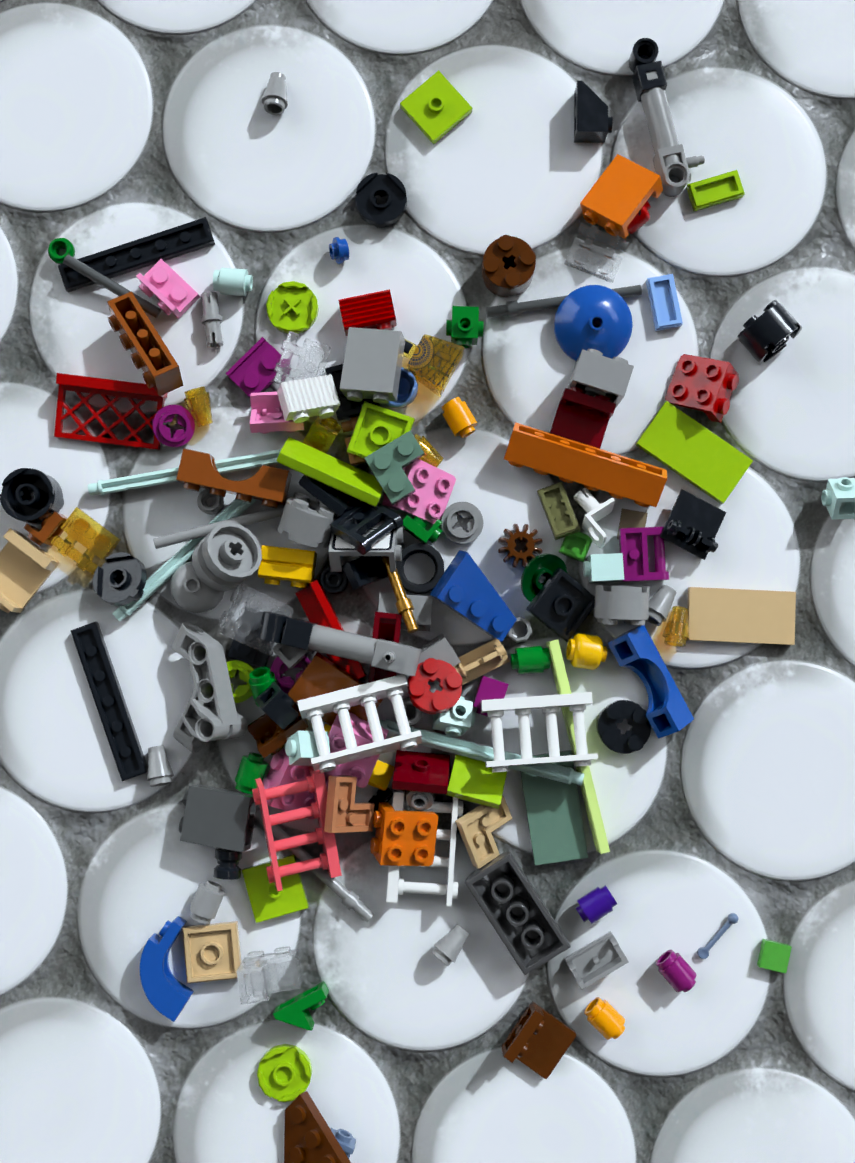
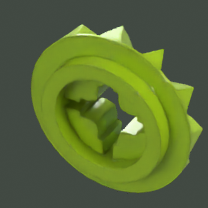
[226,660,253,703]

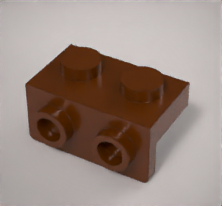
[247,703,309,758]

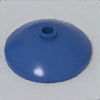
[554,285,632,361]

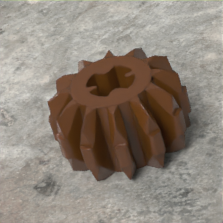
[498,524,543,568]

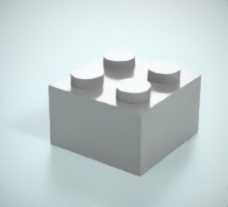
[568,349,634,408]

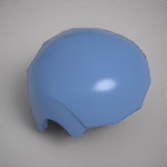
[387,367,418,407]

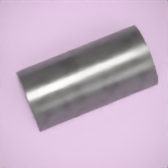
[464,851,571,975]

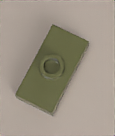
[537,482,580,540]

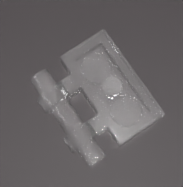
[564,223,629,283]
[274,331,331,385]

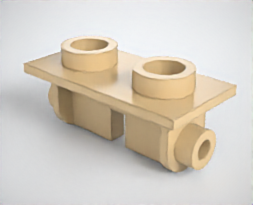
[454,639,510,685]

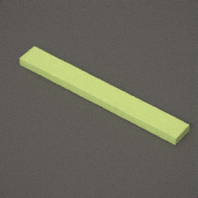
[546,639,610,854]

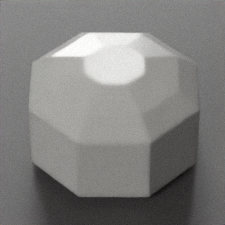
[507,616,532,643]

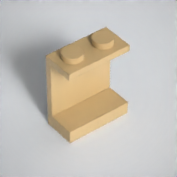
[0,529,59,613]

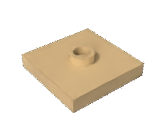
[182,921,243,984]

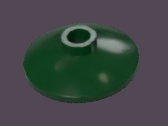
[521,554,568,602]

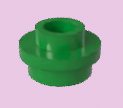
[48,238,75,265]

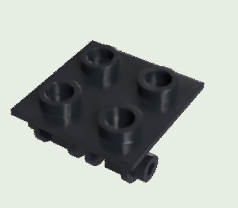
[660,489,726,560]

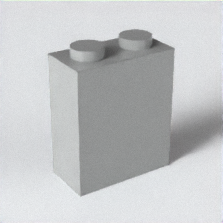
[340,327,405,404]

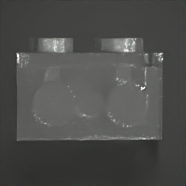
[218,583,293,655]

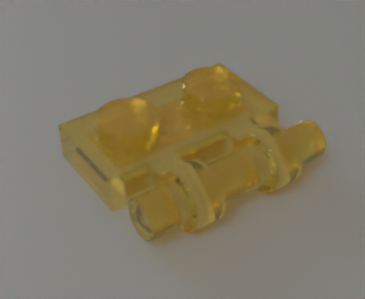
[51,507,121,575]

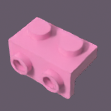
[250,392,305,434]

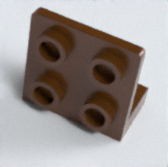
[501,1001,576,1079]

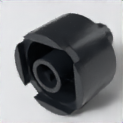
[737,300,802,364]
[0,468,64,525]

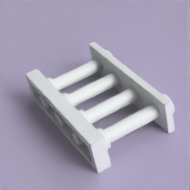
[297,674,422,772]
[481,692,598,773]
[386,789,463,907]

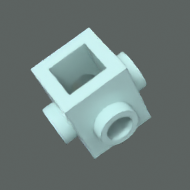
[821,477,855,520]
[432,696,475,737]

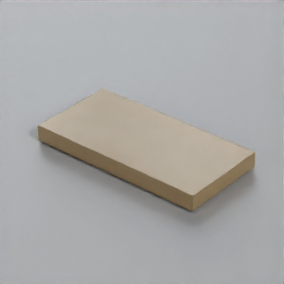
[686,587,796,645]

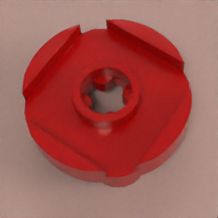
[407,658,462,714]

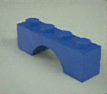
[608,625,694,739]

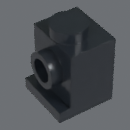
[255,681,299,730]

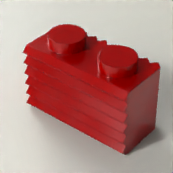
[338,289,397,336]

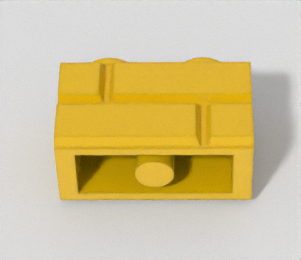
[258,545,317,588]

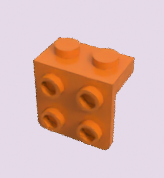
[370,802,438,866]

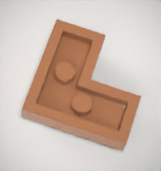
[324,775,375,833]

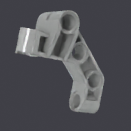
[171,622,247,754]

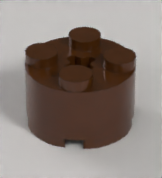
[482,235,536,297]

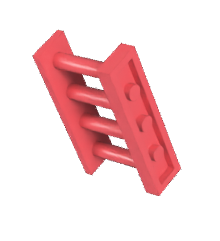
[252,766,342,892]

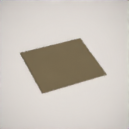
[617,508,648,539]

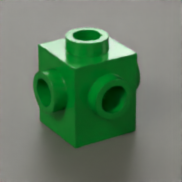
[446,306,484,348]

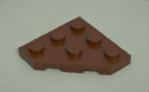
[284,1091,351,1163]

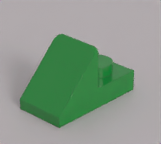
[273,981,329,1031]

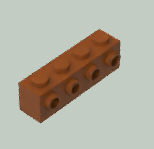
[107,291,183,396]

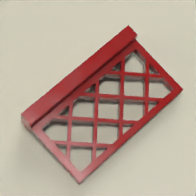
[54,373,168,450]

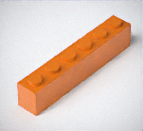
[504,422,667,507]

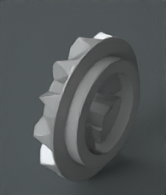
[441,502,483,544]

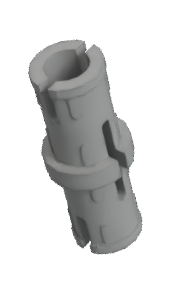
[201,292,223,348]

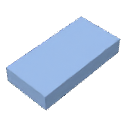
[646,274,683,331]

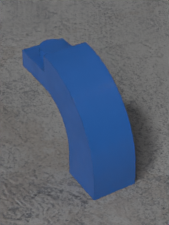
[140,916,194,1022]

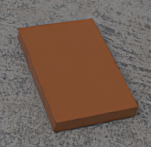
[287,652,383,726]

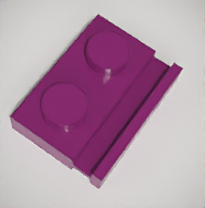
[226,337,290,398]

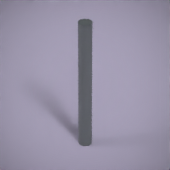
[63,254,161,318]

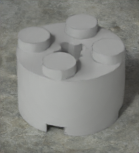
[277,492,338,548]
[594,585,650,625]

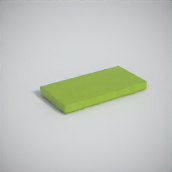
[635,401,753,505]
[276,437,383,507]

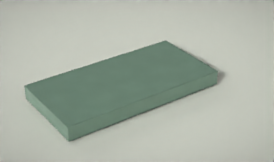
[520,750,588,866]

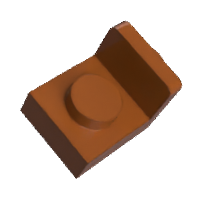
[23,512,71,546]

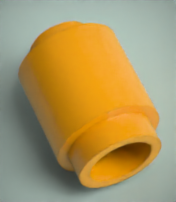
[441,397,477,438]
[584,997,625,1040]

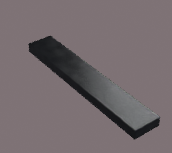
[58,217,215,292]
[70,622,148,781]

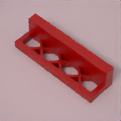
[295,580,367,680]

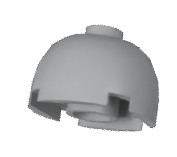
[170,561,225,613]

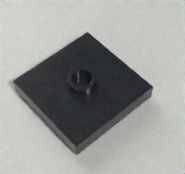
[298,475,360,516]
[526,568,595,642]

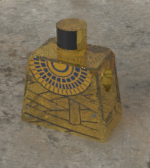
[403,334,465,397]

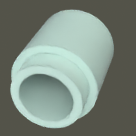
[213,267,253,296]

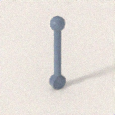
[697,913,738,959]

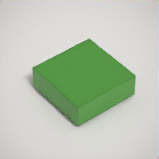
[558,532,593,563]
[757,939,792,974]

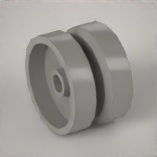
[192,522,262,591]

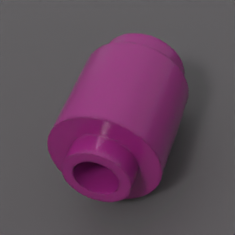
[656,950,696,992]

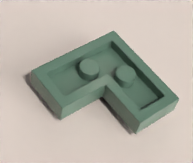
[364,430,425,505]

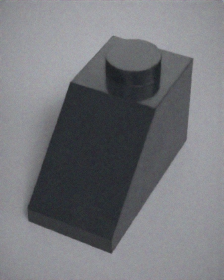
[574,81,613,143]

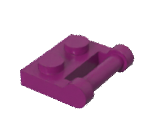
[618,527,669,582]

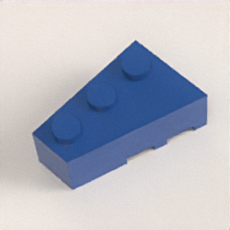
[430,550,517,642]

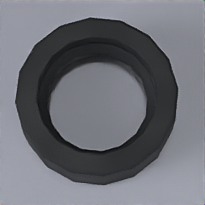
[396,543,444,594]

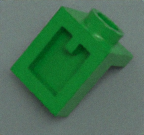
[402,515,443,544]

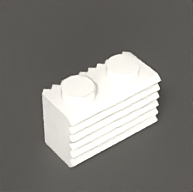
[277,374,340,423]

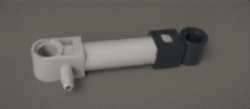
[629,38,705,197]
[257,611,422,676]

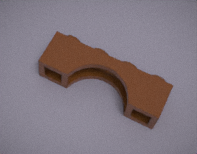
[176,448,292,508]

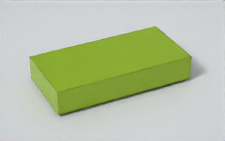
[686,170,745,212]

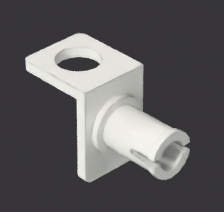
[574,488,615,549]

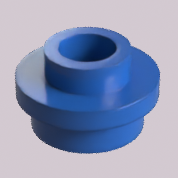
[329,237,349,264]

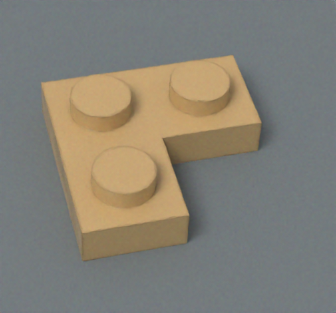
[455,796,512,869]

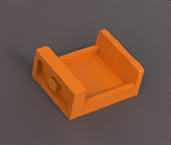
[580,154,663,239]

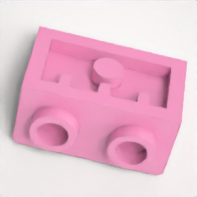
[136,259,200,319]

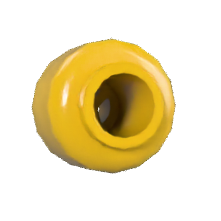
[566,633,607,670]

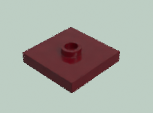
[392,750,450,794]

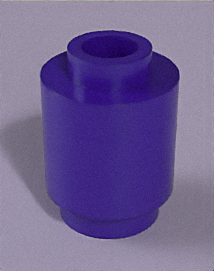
[575,885,617,924]

